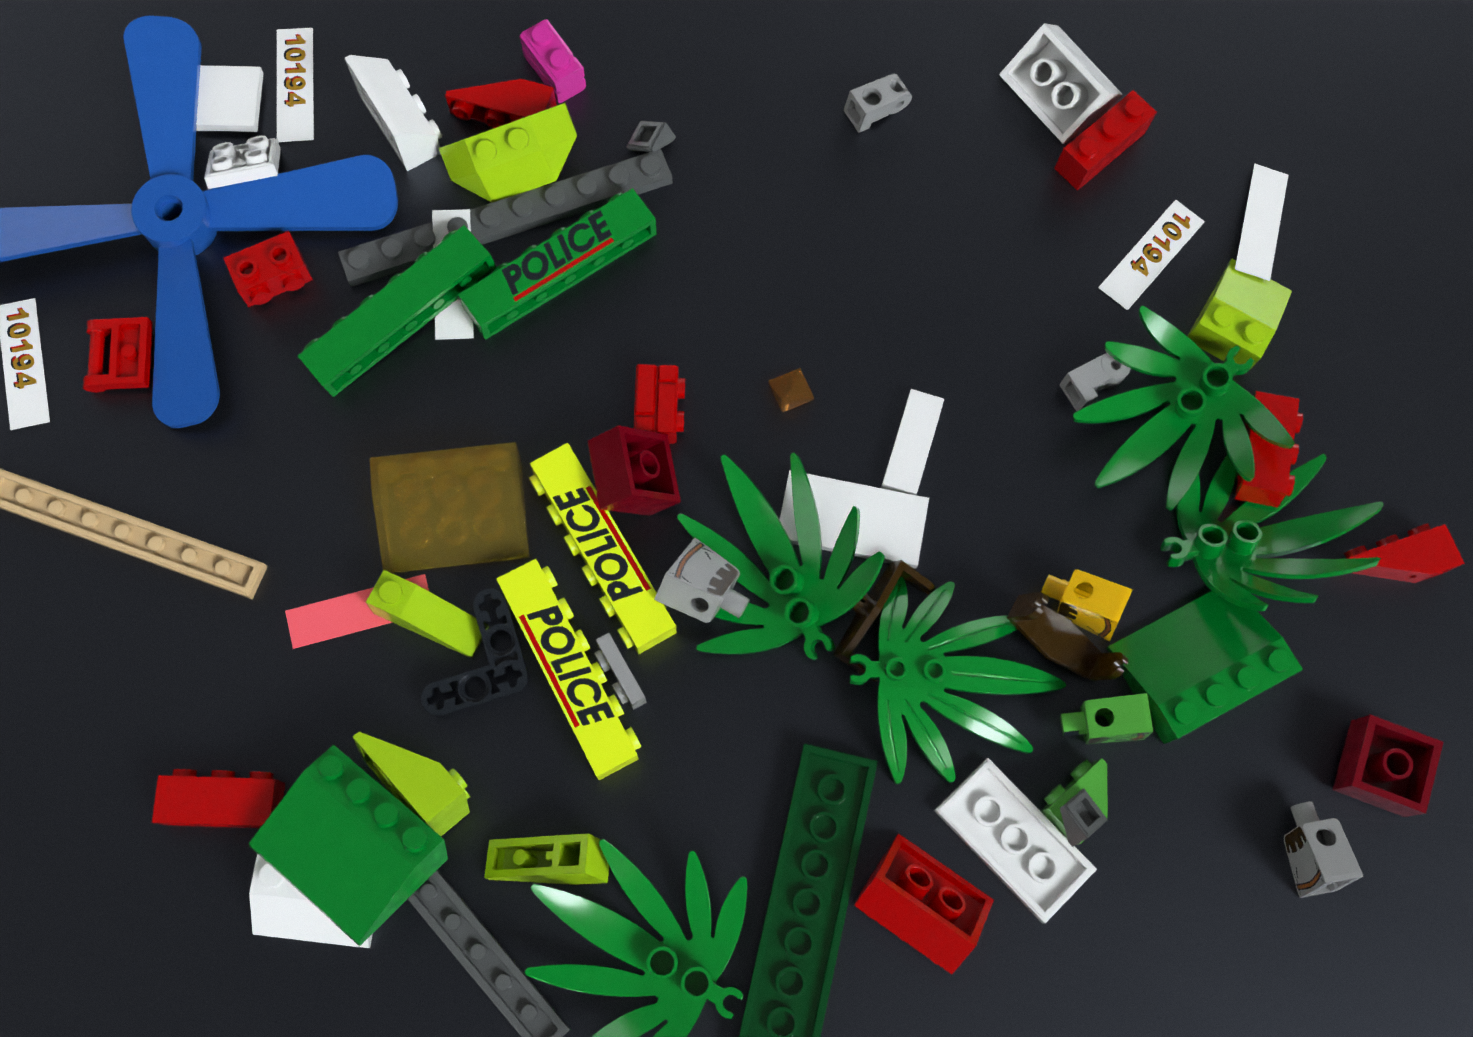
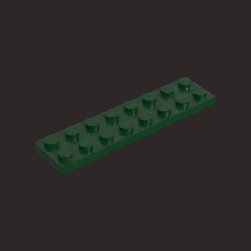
[738,744,878,1037]

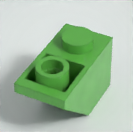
[1041,758,1108,845]

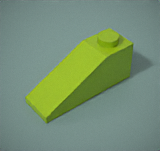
[366,570,489,658]
[484,833,609,885]

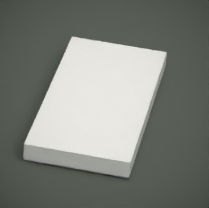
[780,470,929,569]
[934,758,1097,924]

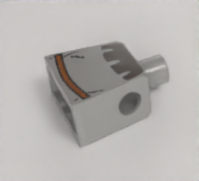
[654,538,750,623]
[1284,802,1364,898]

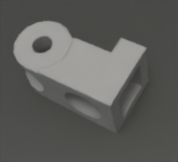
[843,74,912,133]
[1059,353,1131,411]

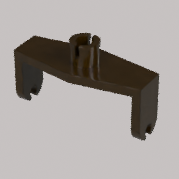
[833,560,936,682]
[1007,592,1128,681]

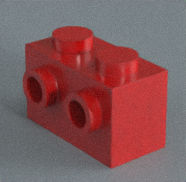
[223,231,313,307]

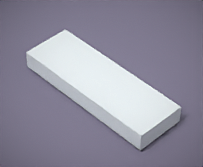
[881,389,944,495]

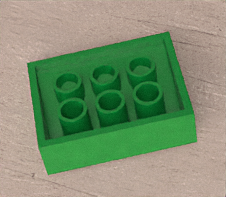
[1106,591,1303,744]
[249,745,448,947]

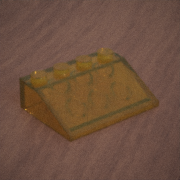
[370,442,530,573]

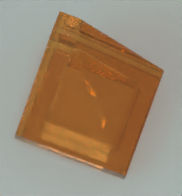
[768,368,814,412]

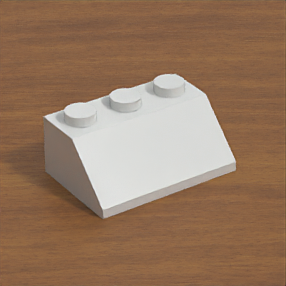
[999,23,1123,144]
[345,55,442,171]
[249,854,373,948]

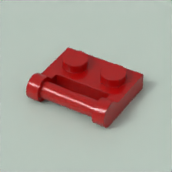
[83,317,153,393]

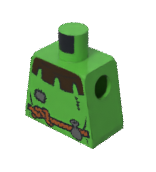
[1060,693,1153,744]

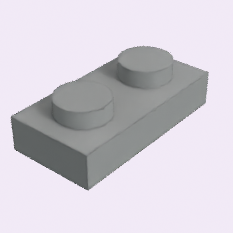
[594,633,646,710]

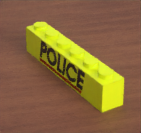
[529,443,677,655]
[496,559,641,780]

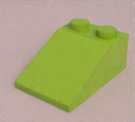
[1187,258,1292,369]
[352,732,470,836]

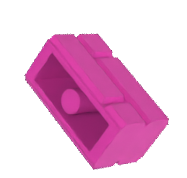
[519,19,586,103]

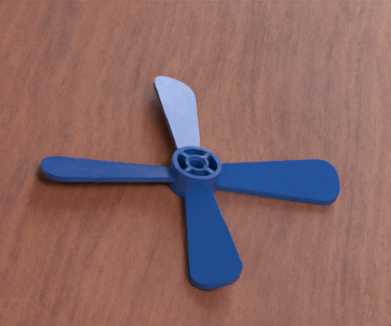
[0,16,398,428]

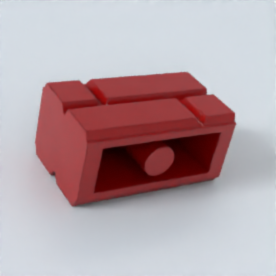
[634,364,685,444]

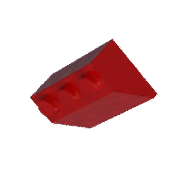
[854,833,994,974]

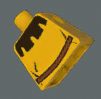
[1041,569,1132,641]

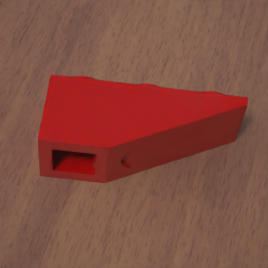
[445,79,557,128]
[1343,523,1465,583]

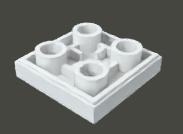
[196,65,264,132]
[204,136,281,189]

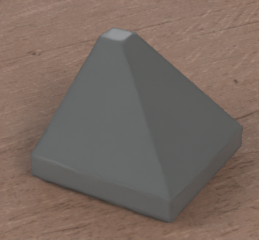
[626,121,676,152]
[1060,788,1108,847]

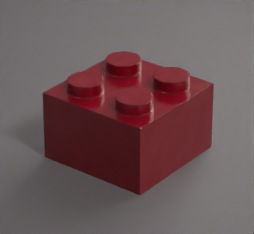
[588,425,681,516]
[1333,714,1443,817]

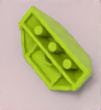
[439,103,577,203]

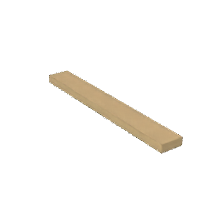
[0,469,268,600]

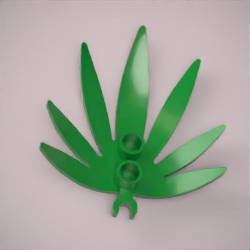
[1073,306,1295,510]
[677,452,885,660]
[1160,454,1384,611]
[849,577,1066,784]
[525,839,747,1037]

